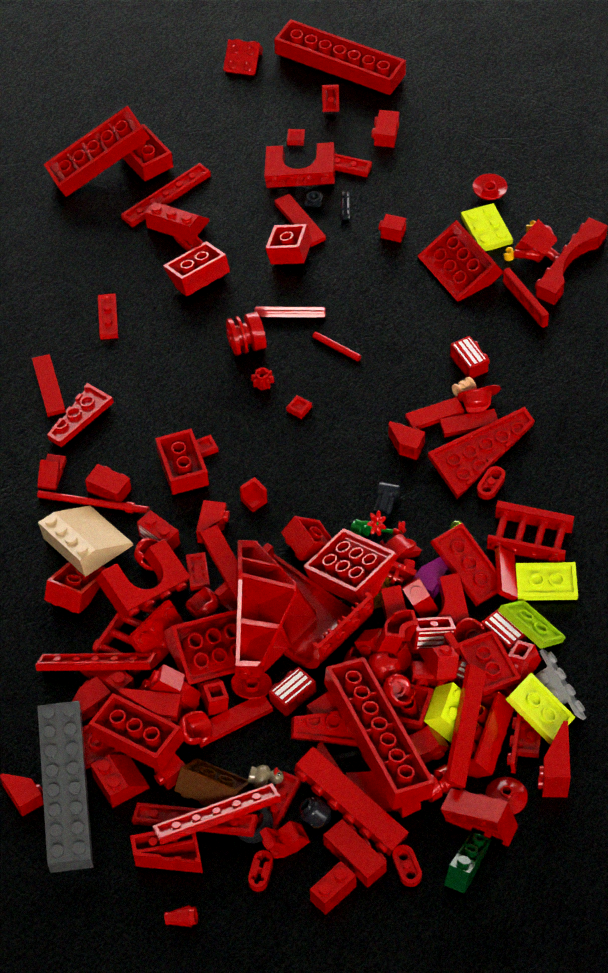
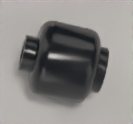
[299,796,332,829]

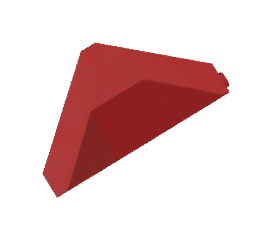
[235,540,316,679]

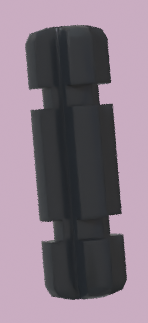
[340,191,350,220]

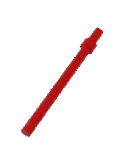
[37,490,150,514]

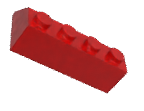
[447,692,514,778]

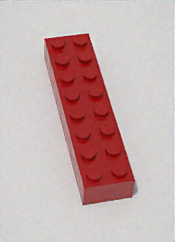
[274,19,406,95]
[324,657,435,810]

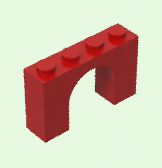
[264,142,336,188]
[96,539,191,619]
[379,573,469,627]

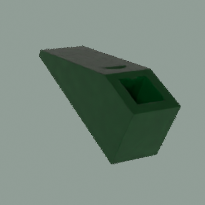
[444,831,492,893]

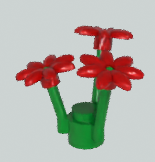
[350,510,406,546]

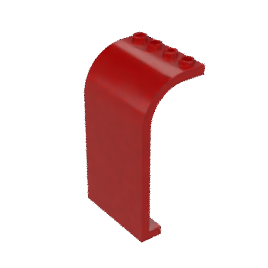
[214,543,374,669]

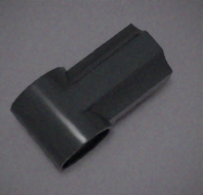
[374,481,400,519]

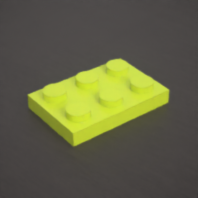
[461,203,513,252]
[516,562,578,601]
[505,673,575,744]

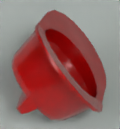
[457,385,501,413]

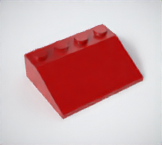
[418,220,503,302]
[303,528,397,604]
[163,609,237,685]

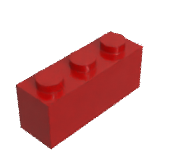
[323,819,387,888]

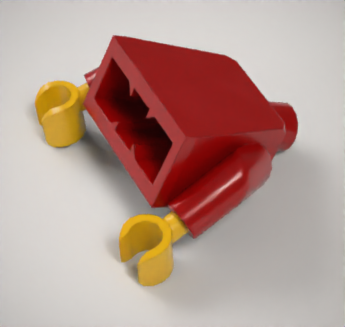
[503,219,560,262]

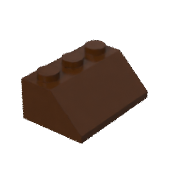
[174,758,252,807]

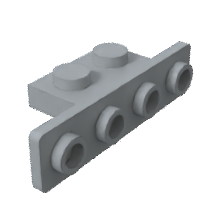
[534,648,586,720]

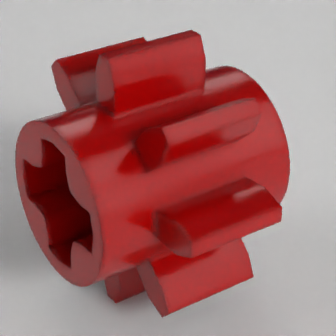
[251,367,274,390]

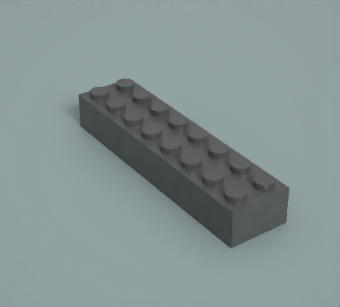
[38,701,94,873]

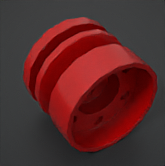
[226,311,267,356]

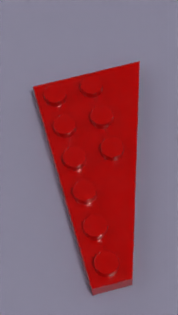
[428,407,535,499]

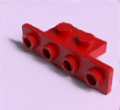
[507,710,542,774]

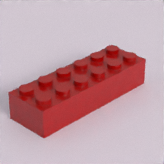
[44,106,150,197]

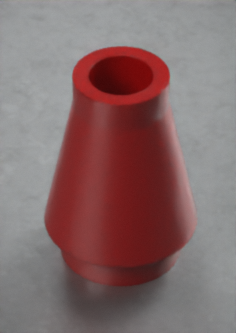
[164,905,198,927]

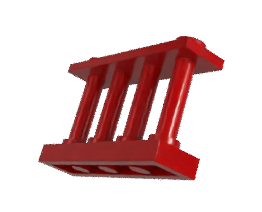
[487,501,574,563]
[92,605,176,678]

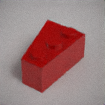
[441,788,518,847]
[130,831,203,873]

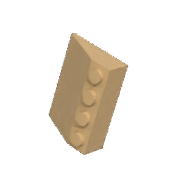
[38,505,133,577]

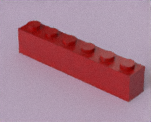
[294,747,409,856]

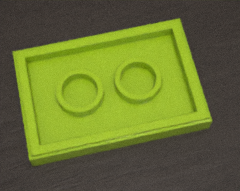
[498,600,566,649]

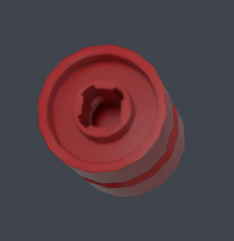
[428,764,458,803]

